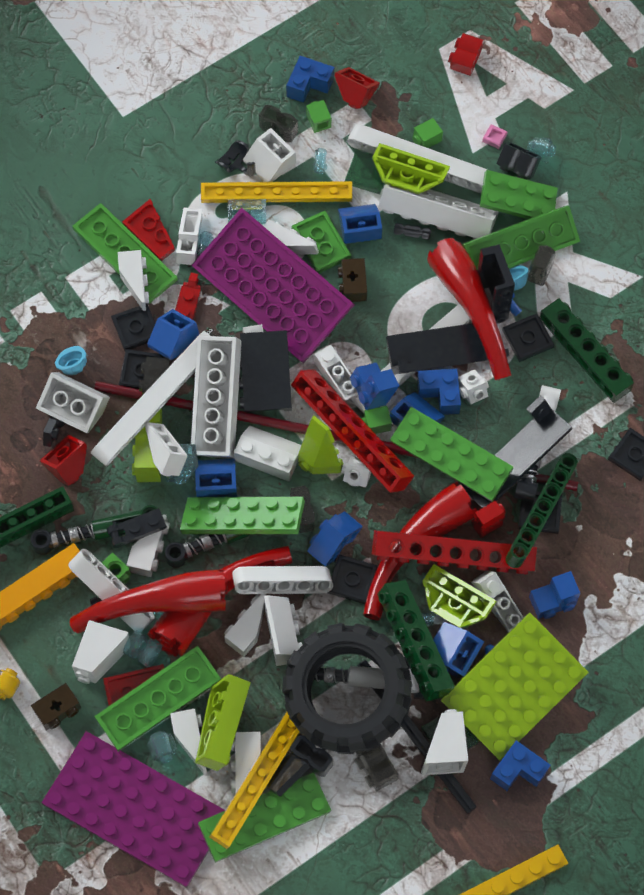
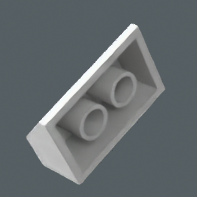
[36,372,110,433]
[234,426,301,481]
[264,595,302,666]

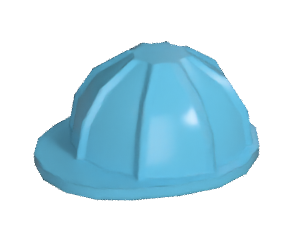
[509,265,529,291]
[55,346,87,375]

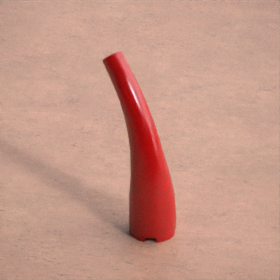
[427,238,511,380]
[363,481,477,620]
[148,546,292,657]
[70,569,226,633]

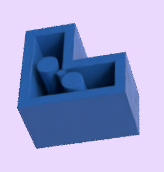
[286,56,334,103]
[350,362,400,410]
[417,369,461,415]
[307,511,363,567]
[529,571,580,619]
[490,740,551,791]

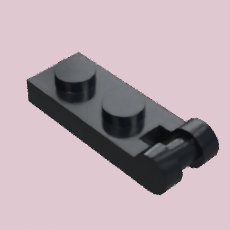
[106,508,167,548]

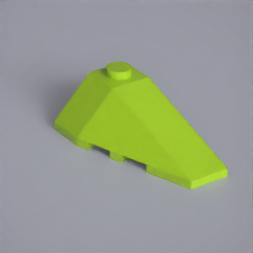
[298,416,344,474]

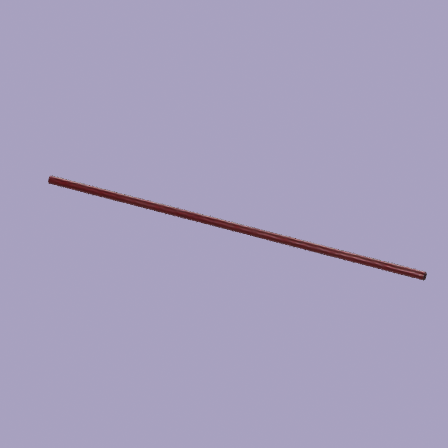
[94,381,579,491]

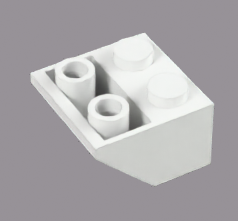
[243,128,296,182]

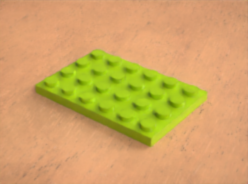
[441,612,589,761]

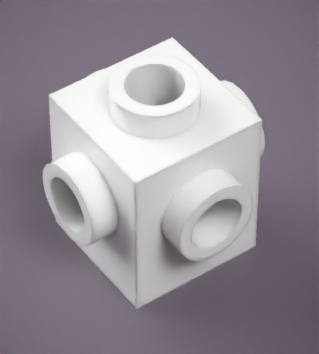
[458,369,489,404]
[341,456,371,487]

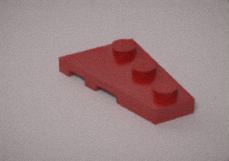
[122,198,175,262]

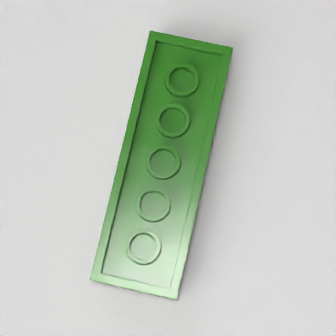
[72,203,178,304]
[462,205,580,269]
[390,407,513,502]
[180,497,305,534]
[94,646,221,751]
[198,772,331,863]

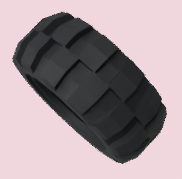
[282,623,412,754]

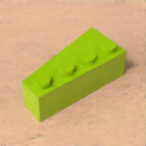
[132,408,162,482]
[195,674,251,771]

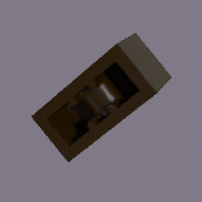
[338,258,367,302]
[31,683,81,731]

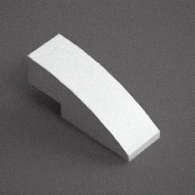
[176,208,203,265]

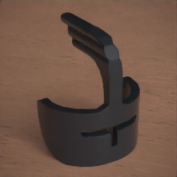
[215,140,256,177]

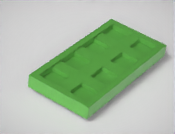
[480,170,558,219]

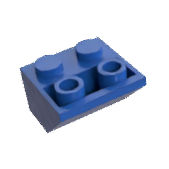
[338,204,382,244]
[147,309,200,360]
[390,392,445,427]
[195,458,237,497]
[433,622,484,679]

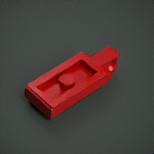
[175,273,201,320]

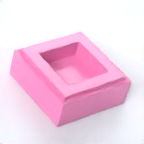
[482,124,508,149]

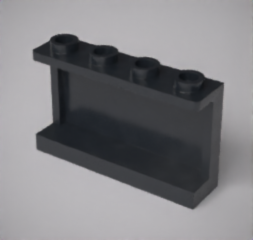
[477,244,515,323]
[239,330,292,413]

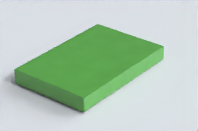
[291,211,351,274]

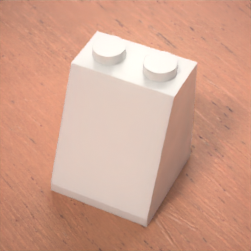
[72,620,131,684]
[421,709,468,775]

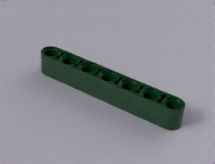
[506,453,578,568]

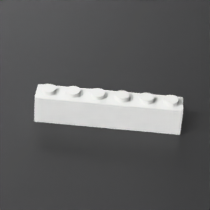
[378,184,498,239]
[190,336,241,458]

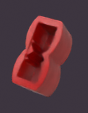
[448,33,484,76]
[472,501,506,538]

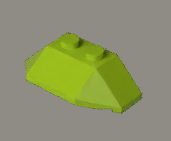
[372,143,450,194]
[423,564,497,629]

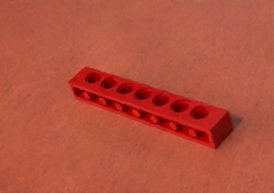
[291,369,414,493]
[372,530,537,575]

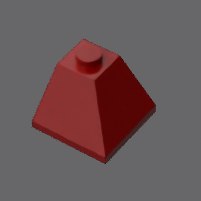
[334,67,380,109]
[40,435,87,486]

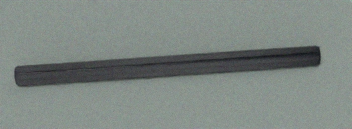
[357,660,476,814]

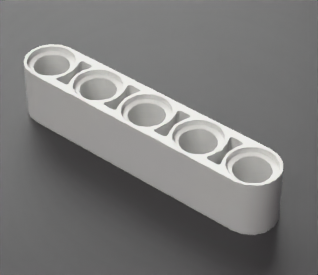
[68,549,155,633]
[232,566,333,594]

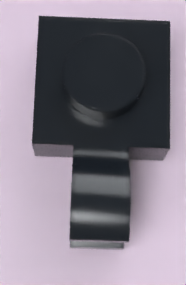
[43,416,65,447]

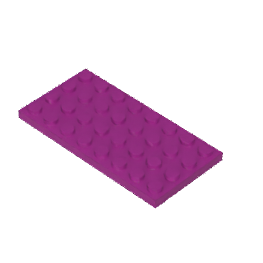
[192,207,354,364]
[41,731,225,888]

